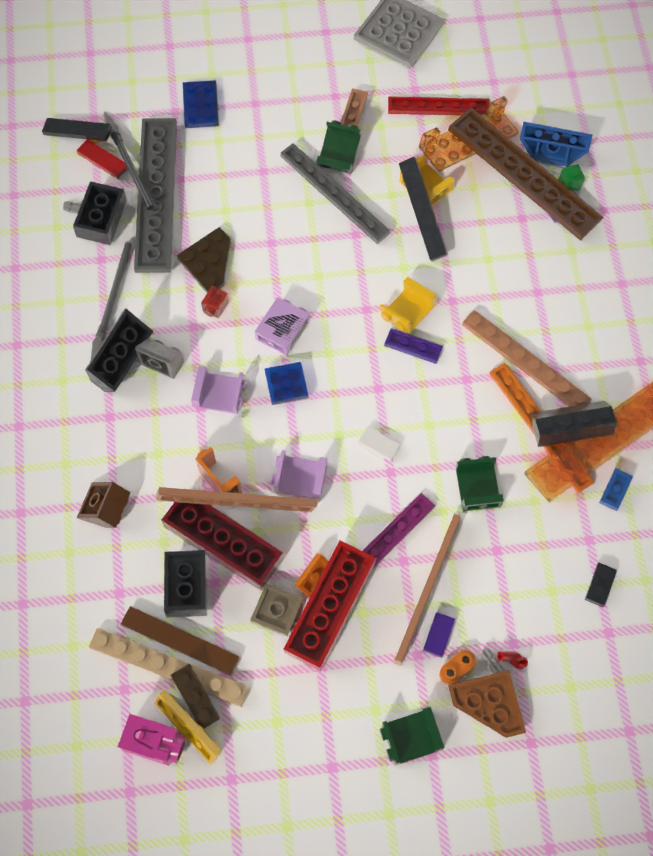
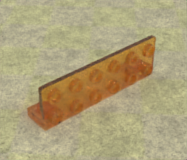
[418,96,519,172]

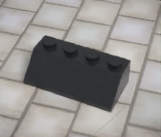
[85,308,154,392]
[529,401,617,447]

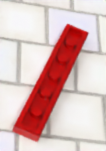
[388,96,490,116]

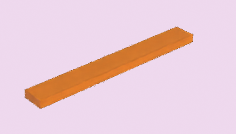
[489,363,595,494]

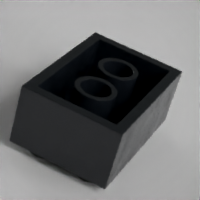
[73,181,127,245]

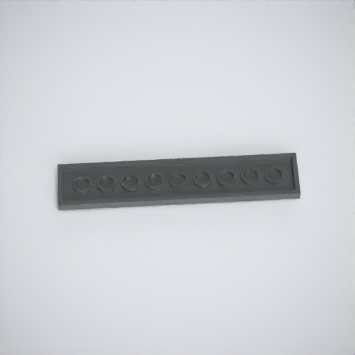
[134,118,177,273]

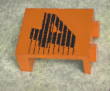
[195,447,242,493]

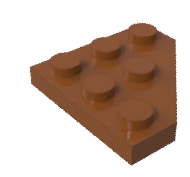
[448,670,526,738]

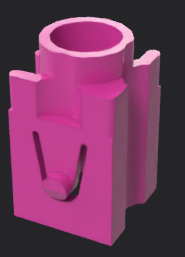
[117,714,186,766]

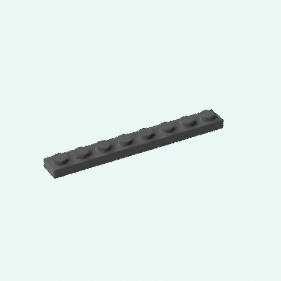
[280,143,390,244]

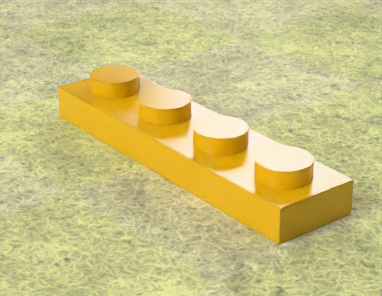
[154,689,222,765]

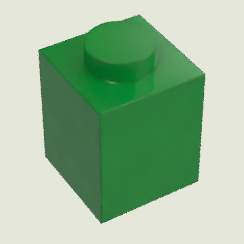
[558,164,585,192]

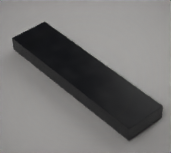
[42,118,112,141]

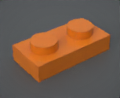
[294,553,328,598]

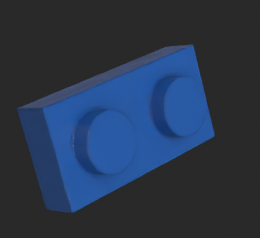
[599,468,633,511]

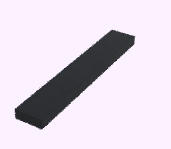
[398,156,448,262]

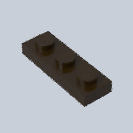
[170,663,221,729]

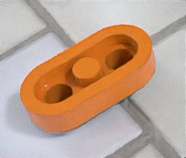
[439,650,476,685]

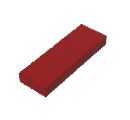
[76,139,128,179]

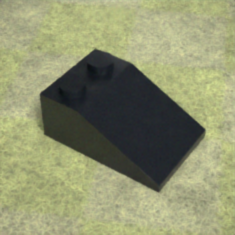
[164,550,207,618]

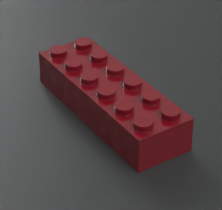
[161,488,284,591]

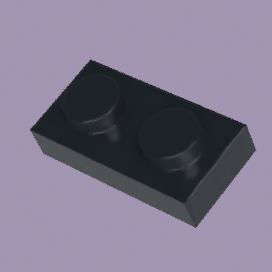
[584,562,617,608]

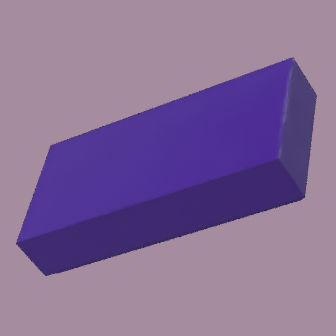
[423,612,455,658]

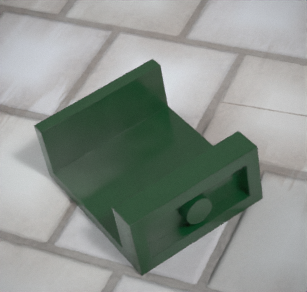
[316,120,362,174]
[455,456,504,512]
[379,706,445,766]

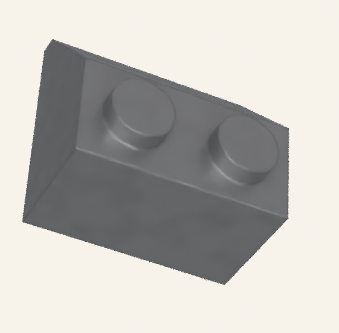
[135,338,184,379]

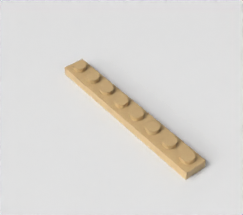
[88,628,249,707]

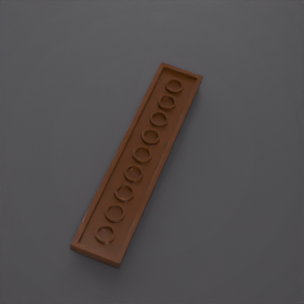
[448,108,604,241]

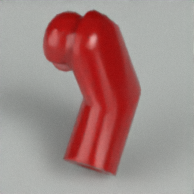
[497,651,528,670]

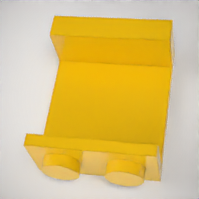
[399,153,455,205]
[380,276,437,334]

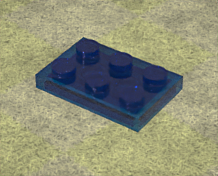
[182,80,219,128]

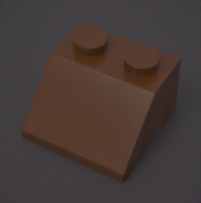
[76,482,131,528]

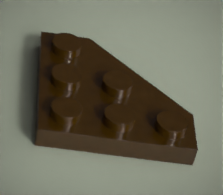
[176,227,231,296]

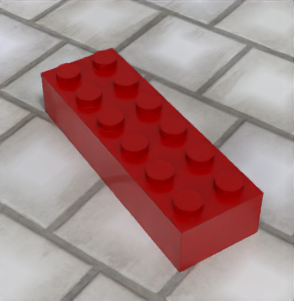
[283,540,376,672]

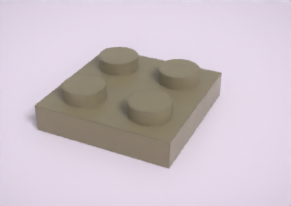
[250,583,303,637]

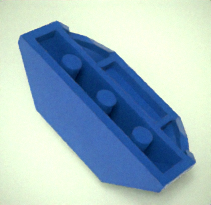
[520,121,593,167]

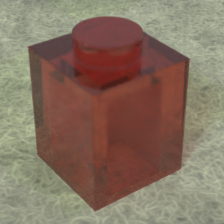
[201,286,229,319]

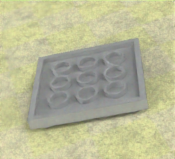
[353,0,444,68]

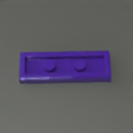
[384,328,443,364]

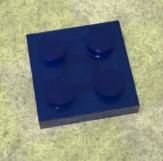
[264,362,309,405]

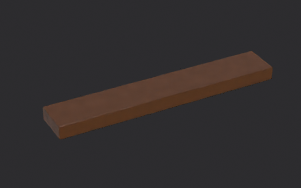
[121,606,240,676]

